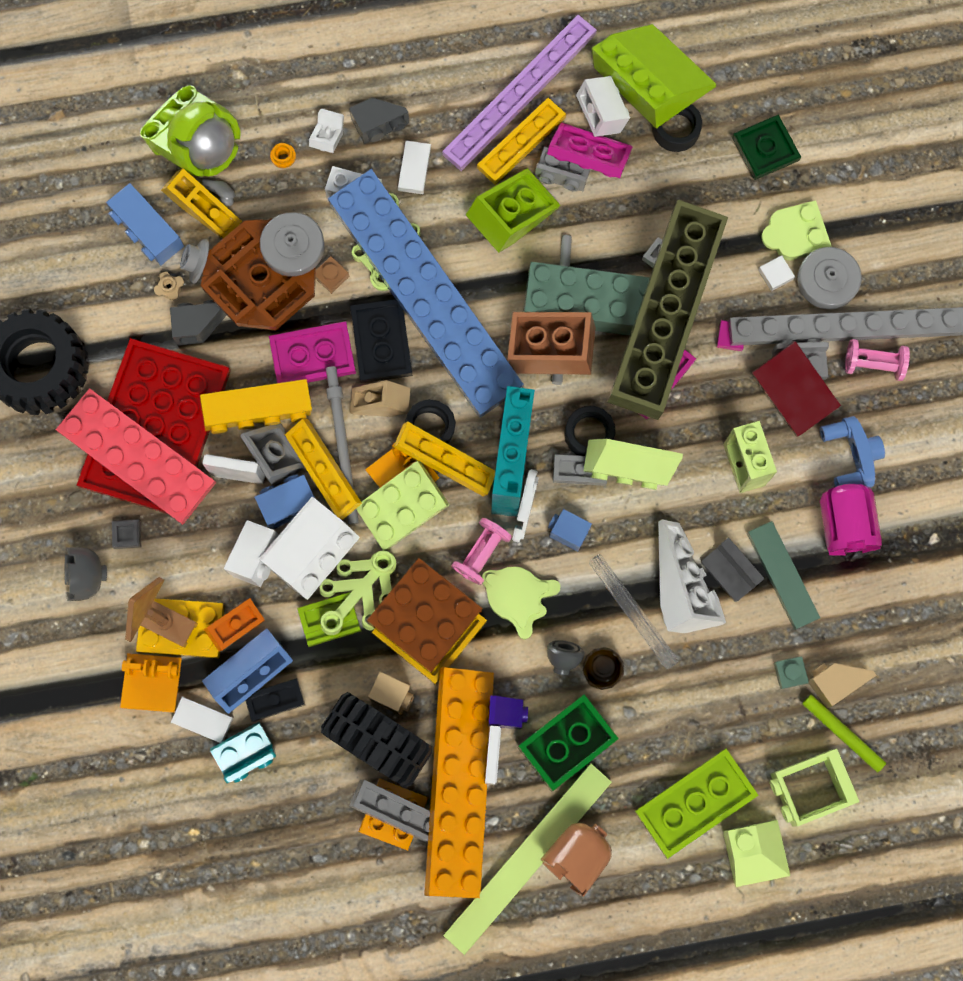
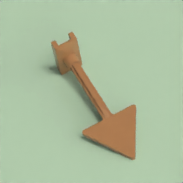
[125,577,198,648]

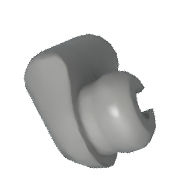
[202,179,235,206]

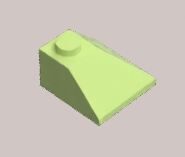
[723,820,790,887]

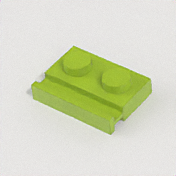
[297,592,361,647]

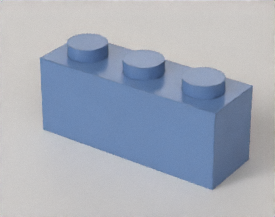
[106,183,184,266]
[202,628,293,714]

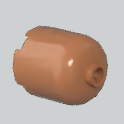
[540,823,612,897]

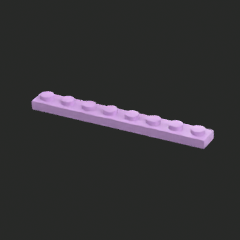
[442,15,597,171]

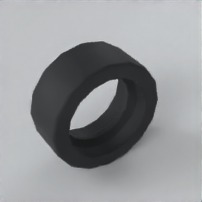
[652,104,702,152]
[405,399,456,444]
[565,406,616,456]

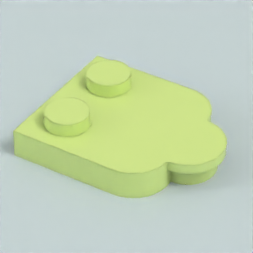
[761,200,832,261]

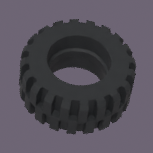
[0,309,89,415]
[321,692,432,788]

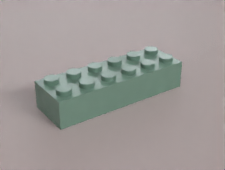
[524,262,650,335]

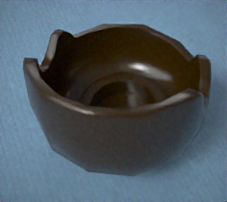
[583,647,624,690]

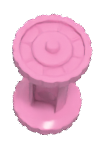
[845,339,910,381]
[451,518,512,585]

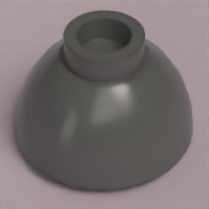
[547,640,585,675]

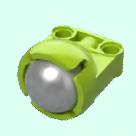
[140,85,240,177]

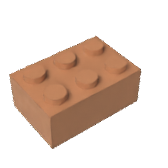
[507,312,596,375]

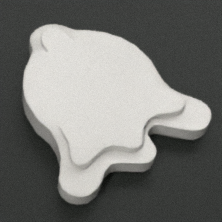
[512,469,539,543]

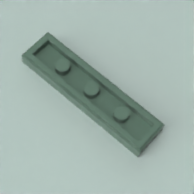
[747,521,820,630]

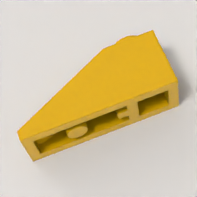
[161,168,242,239]

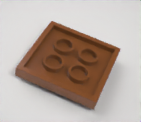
[367,558,483,673]

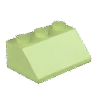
[583,439,683,490]

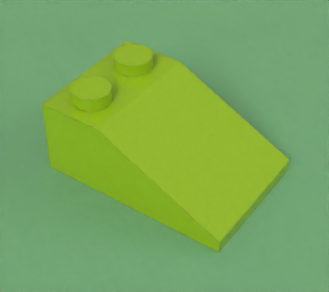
[466,168,561,253]

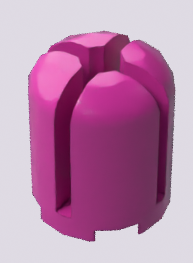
[820,484,882,556]

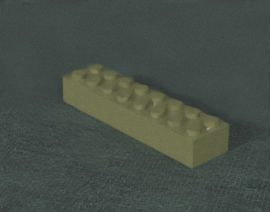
[607,200,728,420]

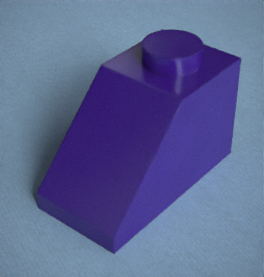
[488,695,528,729]

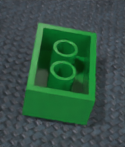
[517,694,619,792]

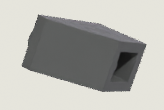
[349,98,409,144]
[170,300,227,346]

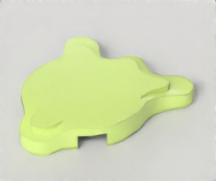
[482,566,561,640]

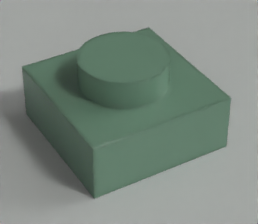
[774,656,809,690]

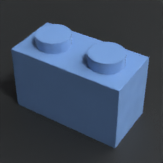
[255,475,315,529]

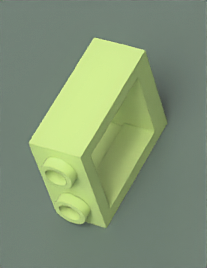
[723,421,777,493]
[770,749,859,826]

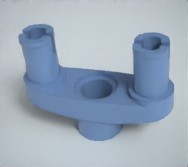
[819,416,885,487]

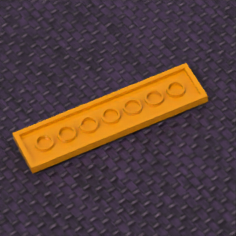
[424,667,494,898]

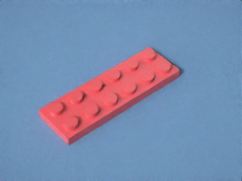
[55,388,216,525]

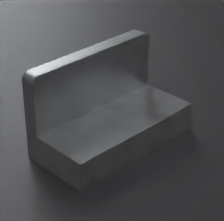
[701,537,764,602]

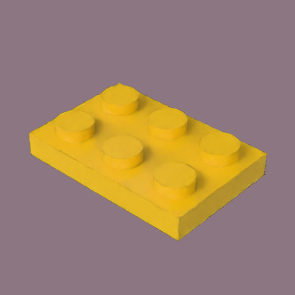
[136,598,225,658]

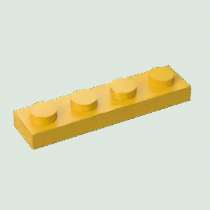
[477,98,566,185]
[285,418,362,520]
[394,421,495,496]

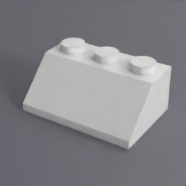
[259,497,360,600]

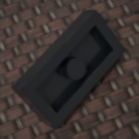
[245,678,306,722]

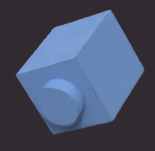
[548,509,592,552]

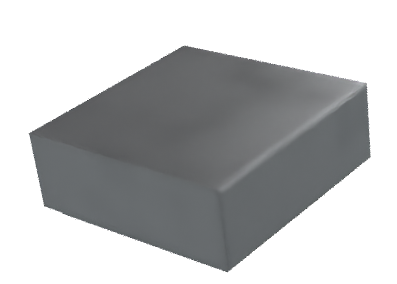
[112,519,141,549]

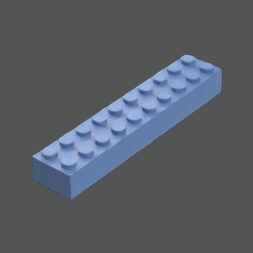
[328,169,524,418]

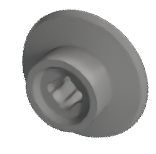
[180,239,209,284]

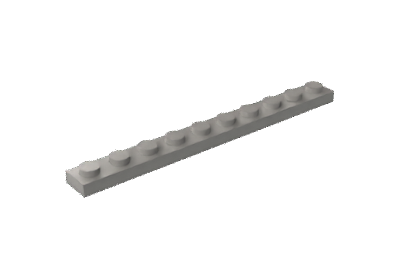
[728,307,963,346]

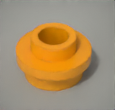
[270,143,296,168]

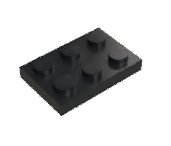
[350,300,413,383]

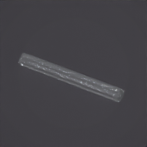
[589,554,678,669]

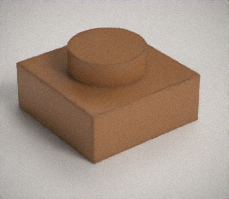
[315,256,350,294]

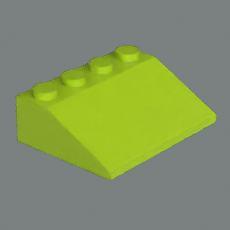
[592,24,716,129]

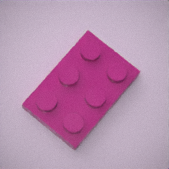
[547,122,633,178]
[269,321,356,383]

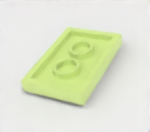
[356,461,450,551]

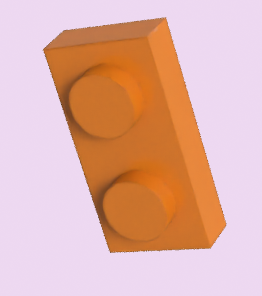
[204,598,265,652]

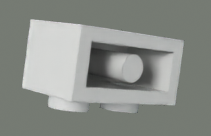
[576,76,630,137]
[224,520,279,587]

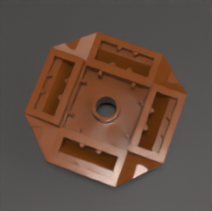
[201,218,316,330]

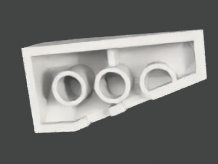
[658,519,726,633]

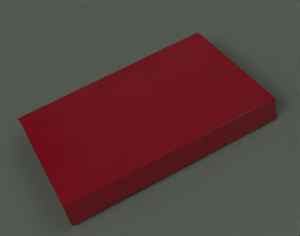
[751,341,841,437]

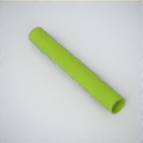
[802,694,886,773]

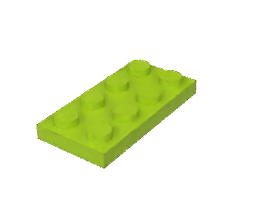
[634,749,759,859]

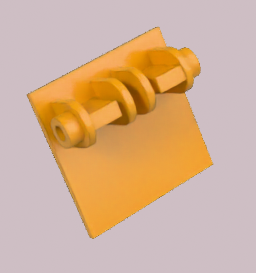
[365,443,439,488]
[120,653,182,713]
[358,778,428,851]

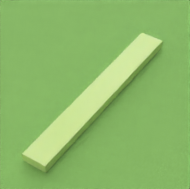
[443,764,612,955]

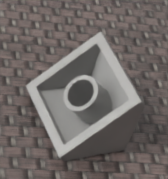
[240,423,305,487]

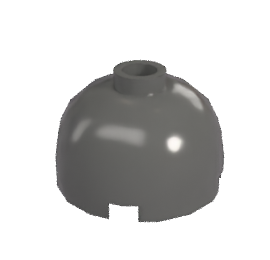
[64,547,107,601]

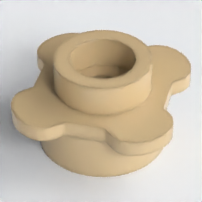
[154,272,184,300]

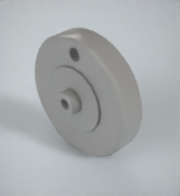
[260,212,325,276]
[797,247,862,309]

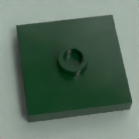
[732,114,801,180]

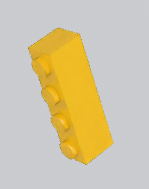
[200,379,312,434]

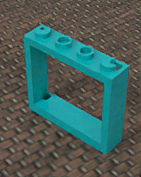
[491,386,535,517]

